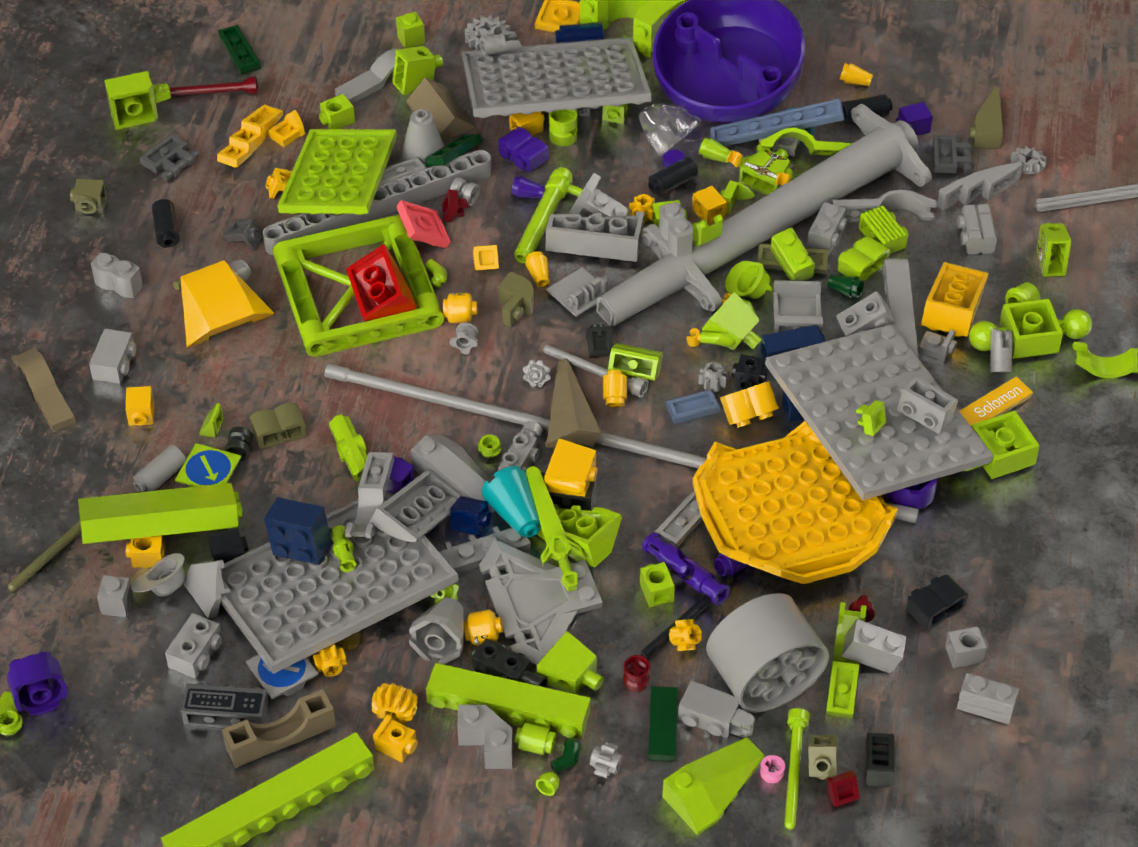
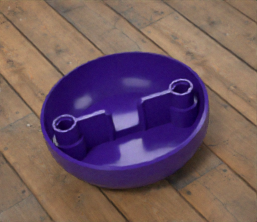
[653,0,805,124]

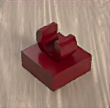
[442,189,468,222]
[827,770,860,807]

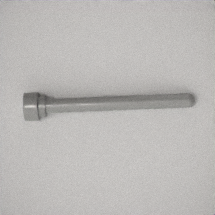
[543,345,649,398]

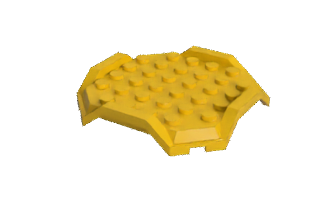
[693,421,898,584]

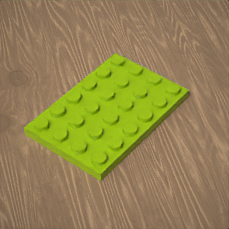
[278,129,397,215]

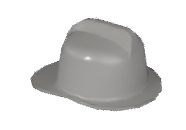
[131,553,186,597]

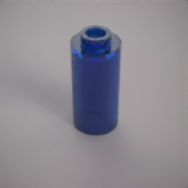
[555,22,604,43]

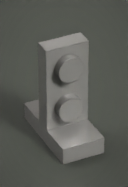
[569,173,632,217]

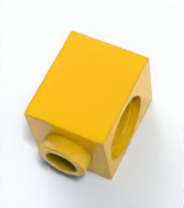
[692,186,727,225]
[473,244,499,270]
[125,386,154,426]
[126,535,166,568]

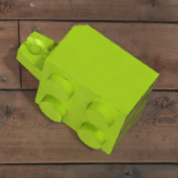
[104,71,171,130]

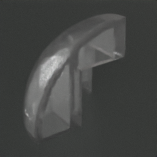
[639,103,701,156]

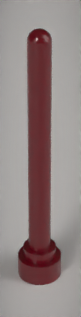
[169,76,258,96]

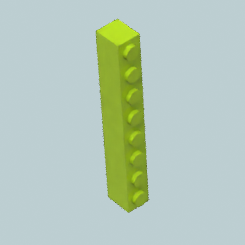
[161,732,374,847]

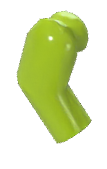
[425,259,447,288]

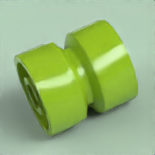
[549,109,578,146]

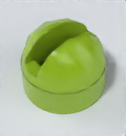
[536,771,560,796]

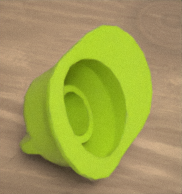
[725,261,772,299]

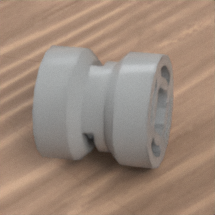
[450,177,480,206]

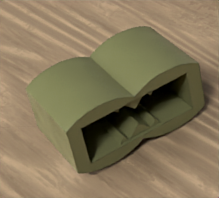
[250,403,307,449]

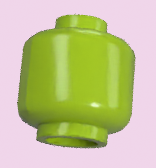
[1005,282,1041,304]

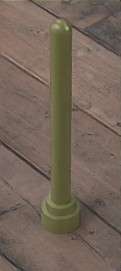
[8,520,81,591]

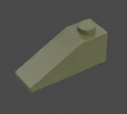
[969,87,1003,149]

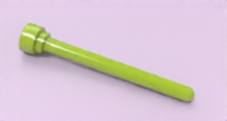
[785,708,810,830]

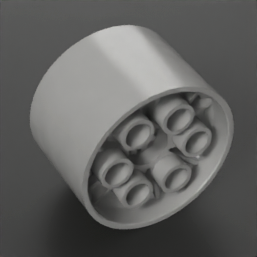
[706,593,829,712]

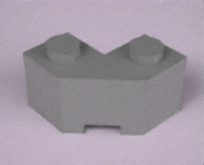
[457,705,513,769]

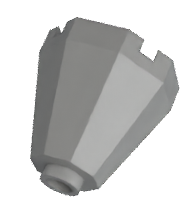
[409,598,464,664]

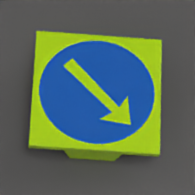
[175,443,241,487]

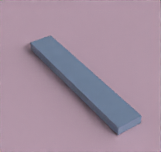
[710,98,844,146]

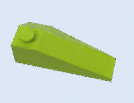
[536,504,622,568]

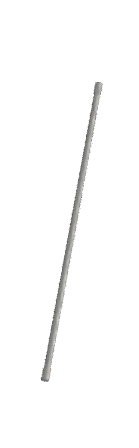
[325,363,919,524]

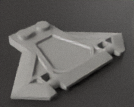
[479,539,603,666]

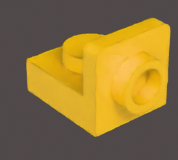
[266,167,292,199]

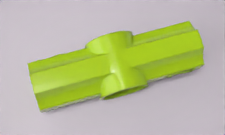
[329,414,367,482]

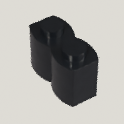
[906,575,968,630]

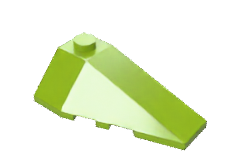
[663,737,765,835]

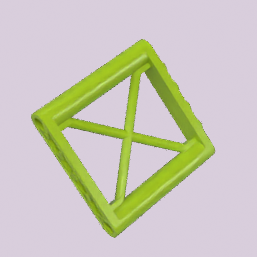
[272,215,444,357]

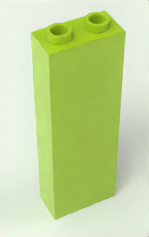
[78,483,242,544]

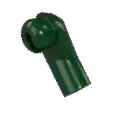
[550,738,582,774]

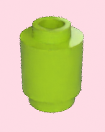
[515,723,556,755]

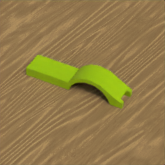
[757,127,852,156]
[692,214,723,247]
[1072,341,1138,378]
[826,602,867,719]

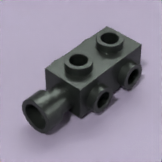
[471,638,548,688]

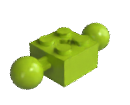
[969,299,1092,359]

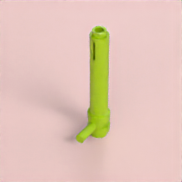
[514,167,583,263]

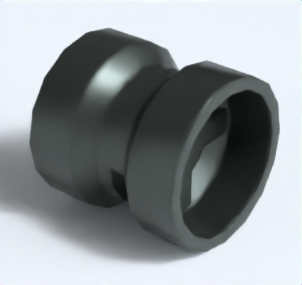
[224,427,253,461]

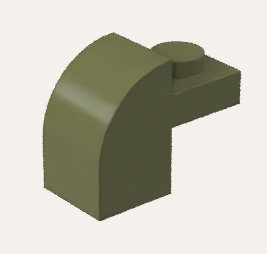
[498,271,534,328]

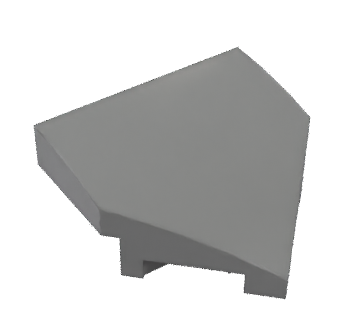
[183,560,230,619]

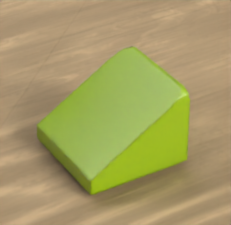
[199,403,224,438]

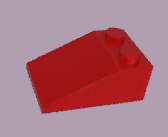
[346,244,417,321]

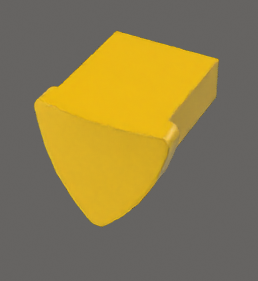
[268,110,305,147]

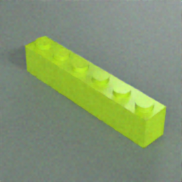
[426,663,591,739]

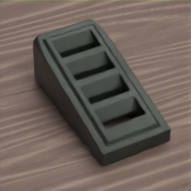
[866,733,895,787]

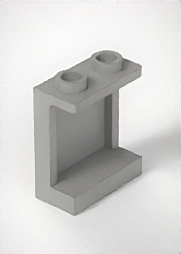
[773,280,823,334]

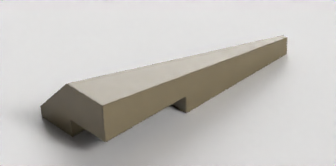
[545,359,601,448]

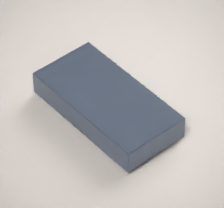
[666,389,720,424]

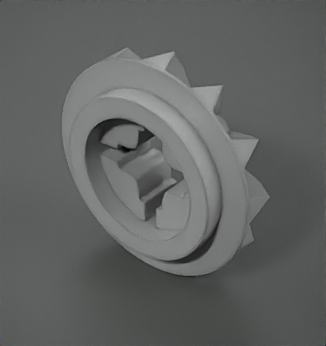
[1010,146,1047,174]

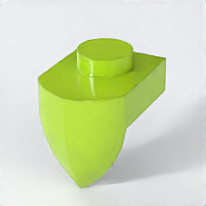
[720,180,755,215]

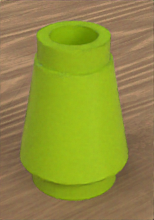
[698,137,731,164]

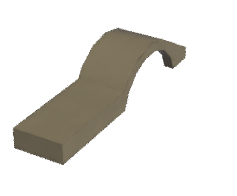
[12,347,76,432]

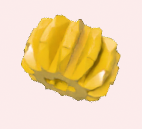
[371,683,417,724]

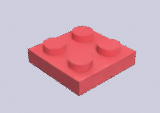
[396,200,451,248]

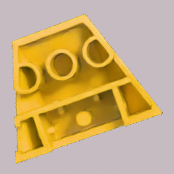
[180,260,274,348]

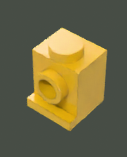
[373,715,418,763]

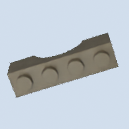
[222,689,336,768]

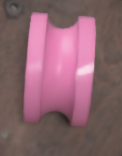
[760,755,785,783]

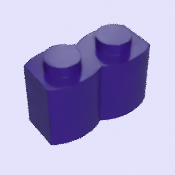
[498,127,549,173]

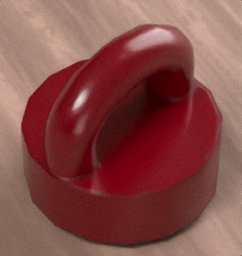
[848,595,875,623]

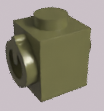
[70,179,107,214]
[808,735,838,779]

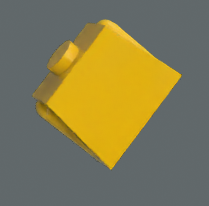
[544,438,598,497]

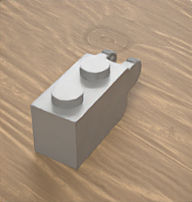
[678,681,755,738]

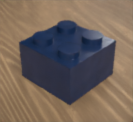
[264,497,332,565]

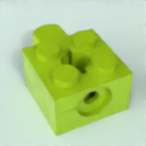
[964,410,1040,479]

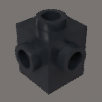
[731,354,768,391]

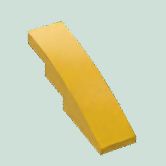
[217,104,283,168]

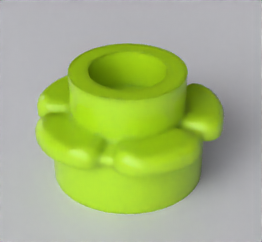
[478,434,502,457]

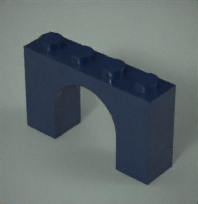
[760,325,826,422]

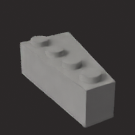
[545,212,644,262]

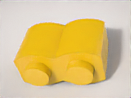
[720,381,779,428]

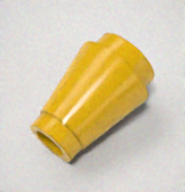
[839,63,873,87]
[525,251,550,287]

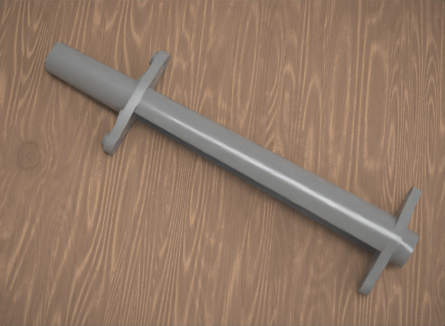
[596,104,932,327]

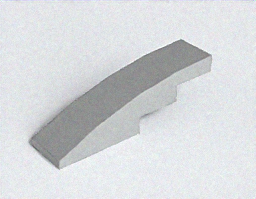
[937,162,1023,211]

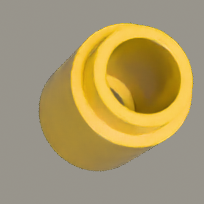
[603,370,627,407]

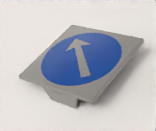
[246,654,319,700]

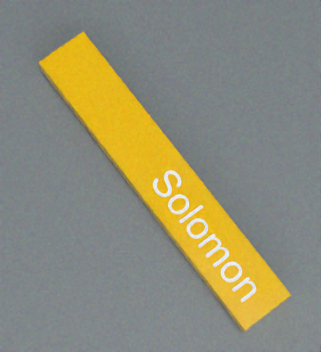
[959,376,1033,426]

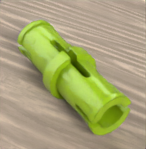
[330,525,357,572]

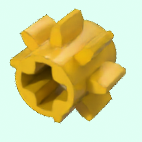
[629,194,655,222]
[669,619,702,651]
[313,644,347,677]

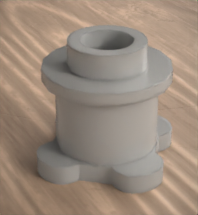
[450,322,479,355]

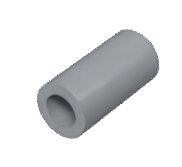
[133,445,186,492]

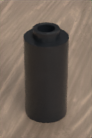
[842,94,893,123]
[648,157,698,196]
[151,199,180,248]

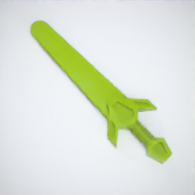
[526,466,584,592]

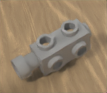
[498,421,543,471]

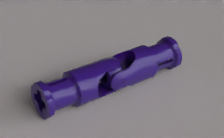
[642,532,730,606]

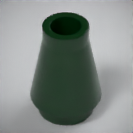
[827,274,864,299]

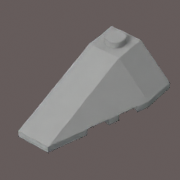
[410,435,495,517]

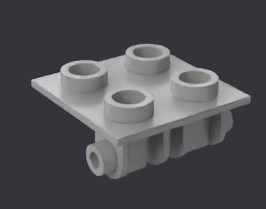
[546,267,609,317]

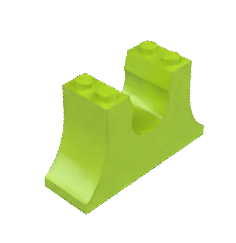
[580,0,688,58]

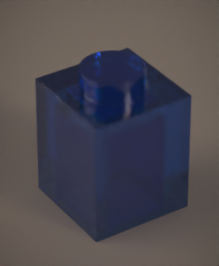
[450,496,491,536]

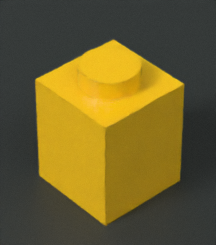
[509,111,545,136]

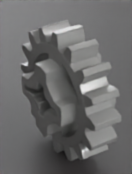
[465,15,511,50]

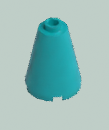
[481,466,541,537]

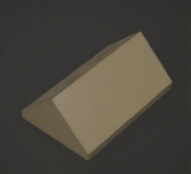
[407,77,475,141]

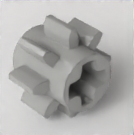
[698,362,728,393]
[590,742,623,778]

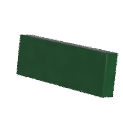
[218,24,261,75]
[425,133,482,166]
[648,686,678,761]

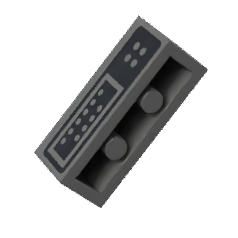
[181,683,269,728]

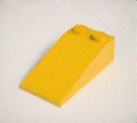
[921,262,989,337]

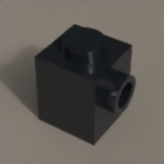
[208,527,249,563]

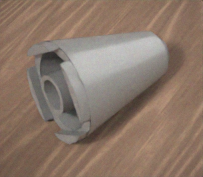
[402,109,444,169]

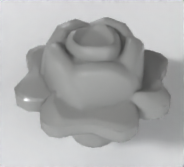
[523,359,551,388]

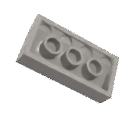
[369,469,468,543]

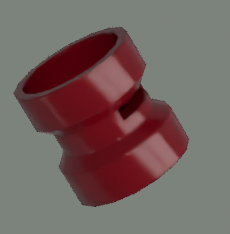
[623,655,650,692]

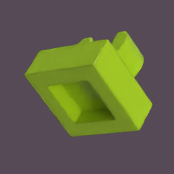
[856,400,887,436]

